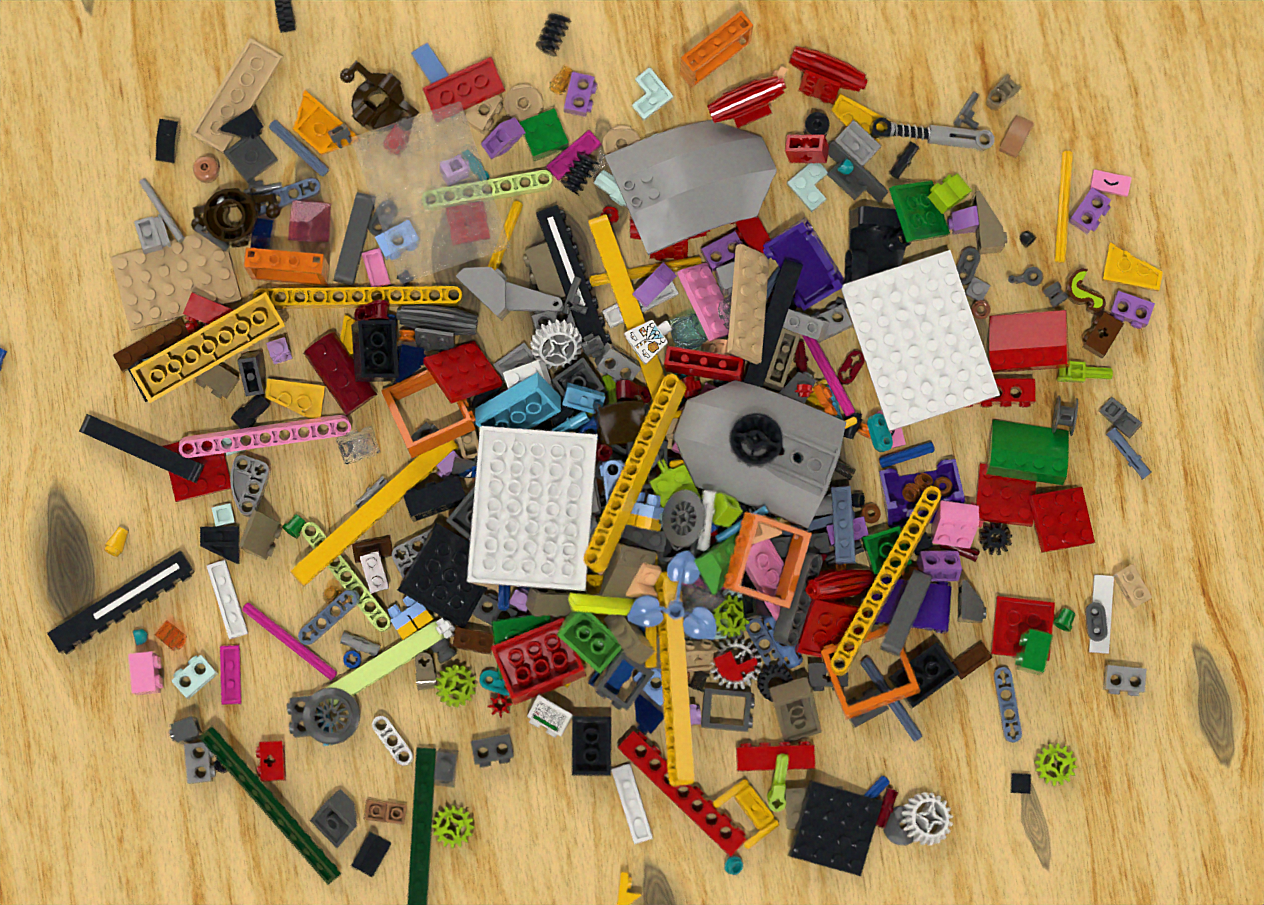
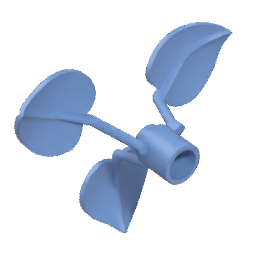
[627,551,716,640]

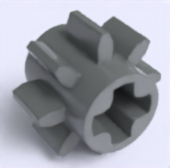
[581,333,604,358]

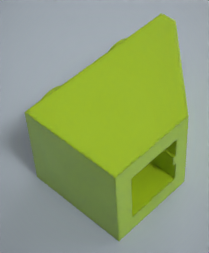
[701,493,743,528]

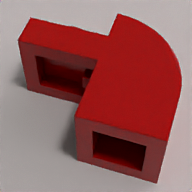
[712,651,758,682]

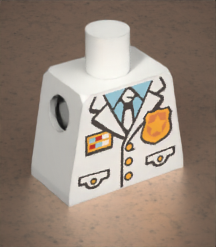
[624,320,673,365]

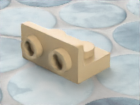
[685,639,718,672]

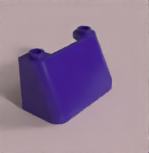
[763,217,845,310]
[879,459,965,528]
[869,577,952,634]

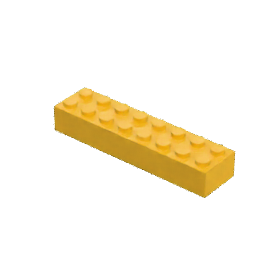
[130,292,285,403]

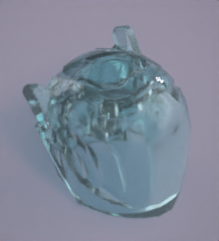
[667,313,708,350]

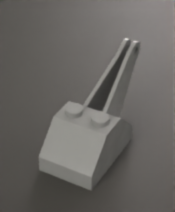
[456,267,563,321]

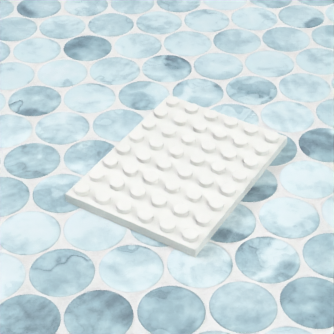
[841,250,1000,432]
[467,426,597,591]

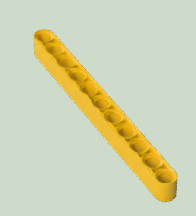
[588,214,667,404]
[252,286,463,309]
[583,374,686,573]
[290,440,459,586]
[831,486,941,676]
[655,571,694,786]

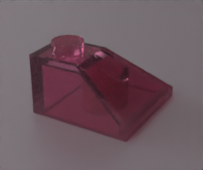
[288,200,331,242]

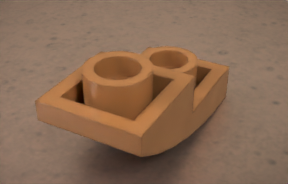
[999,116,1034,158]
[364,800,407,825]

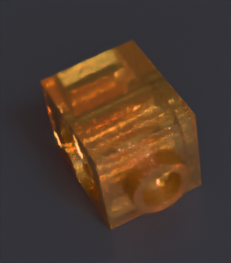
[155,620,187,651]

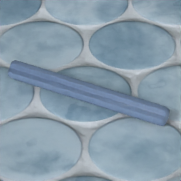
[861,657,922,742]

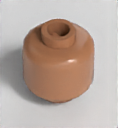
[193,156,219,183]

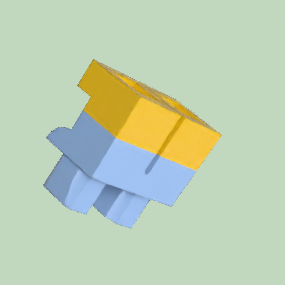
[626,492,664,531]
[388,597,434,640]

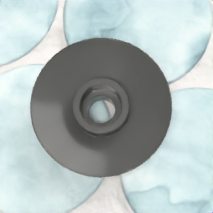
[883,806,919,845]

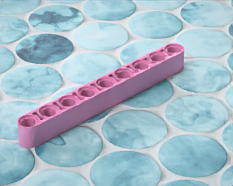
[179,415,351,458]

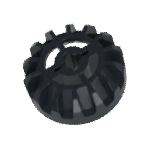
[729,413,783,468]

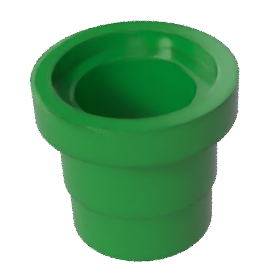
[282,515,306,539]
[1053,608,1076,632]

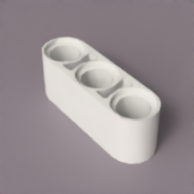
[372,716,413,766]

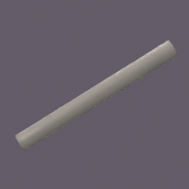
[139,178,185,243]

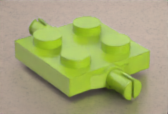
[649,459,701,519]

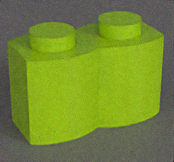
[928,173,972,214]

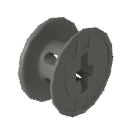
[1052,395,1078,436]

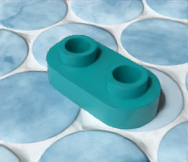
[867,413,893,452]
[479,670,510,696]

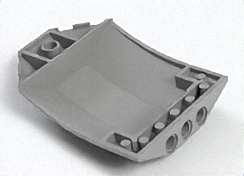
[605,120,777,255]

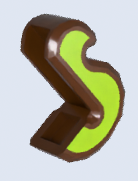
[1065,268,1106,314]

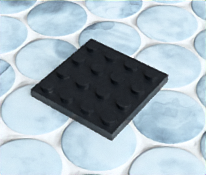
[397,523,488,628]
[788,780,883,876]

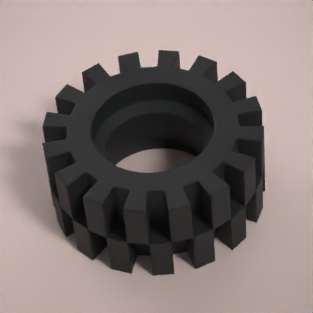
[275,0,296,33]
[757,665,793,702]

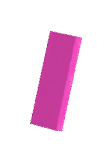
[546,130,602,182]
[220,645,242,705]

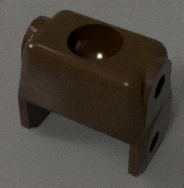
[593,395,645,446]

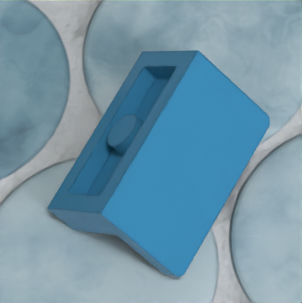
[562,383,605,414]

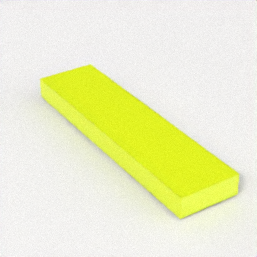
[568,593,637,616]

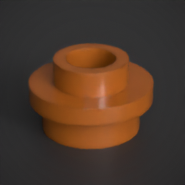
[971,300,991,319]
[914,473,933,491]
[933,477,952,496]
[902,483,921,502]
[861,504,881,524]

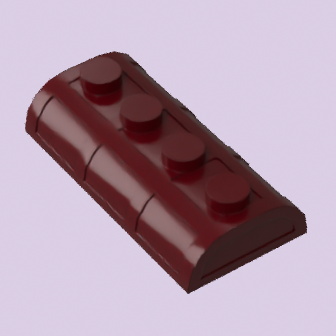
[303,332,378,417]

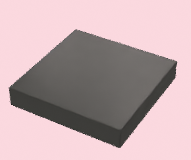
[224,136,278,183]

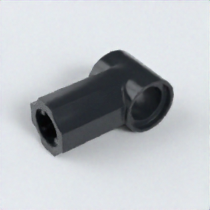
[231,394,270,429]

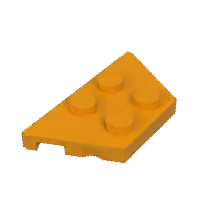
[293,90,360,156]

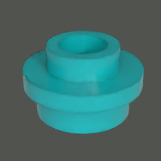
[724,856,743,875]

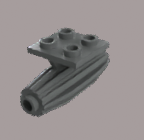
[396,305,478,352]

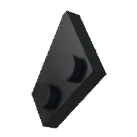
[200,526,240,564]

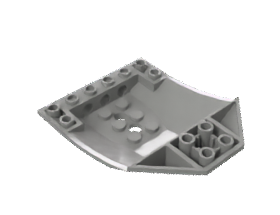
[673,380,846,529]

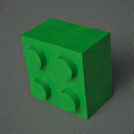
[519,108,569,161]
[861,526,912,576]
[1014,629,1053,675]

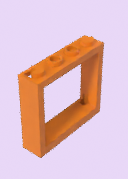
[680,10,753,89]
[244,248,330,286]
[381,370,476,458]
[723,512,812,609]
[821,623,920,720]

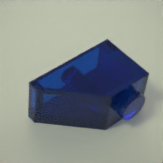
[250,218,276,255]
[391,344,426,384]
[634,694,664,735]

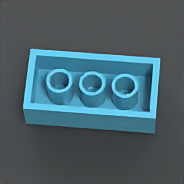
[475,372,561,430]

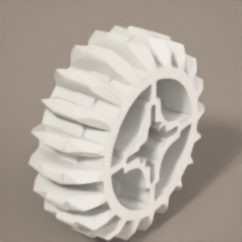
[530,319,582,370]
[710,637,762,690]
[901,792,953,846]

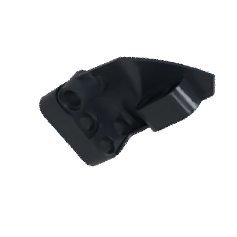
[845,206,912,284]

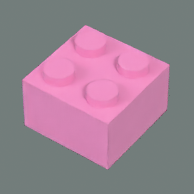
[932,500,979,549]
[128,652,163,695]

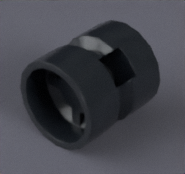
[804,112,830,137]

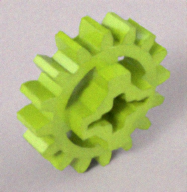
[709,595,750,638]
[434,665,477,708]
[1034,743,1078,786]
[432,806,475,848]

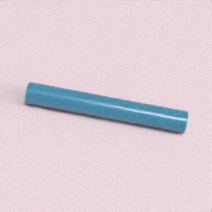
[715,505,769,543]

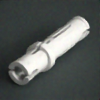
[697,490,716,550]

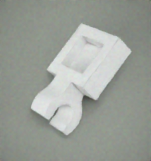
[436,618,456,639]

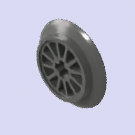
[662,490,705,547]
[303,688,360,744]

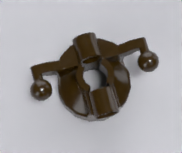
[340,61,419,132]
[191,188,280,248]

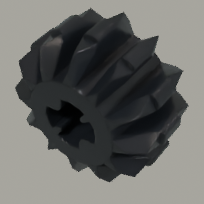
[979,523,1012,556]

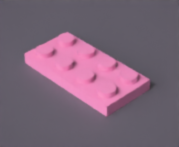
[677,263,730,342]
[745,539,784,621]

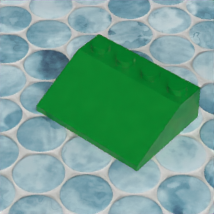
[986,420,1069,485]

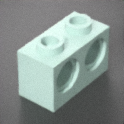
[171,655,218,699]

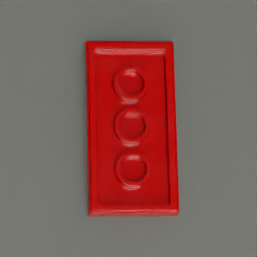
[422,57,506,122]

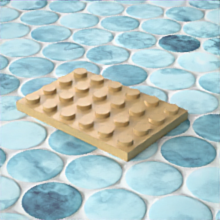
[110,231,242,331]

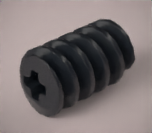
[535,14,571,57]
[560,154,600,196]

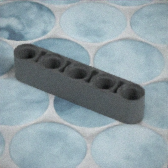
[334,192,376,286]
[773,551,823,646]
[880,569,933,657]

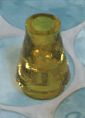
[549,66,573,95]
[323,585,342,604]

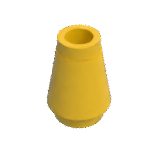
[104,527,129,557]

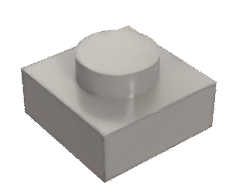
[965,277,991,301]

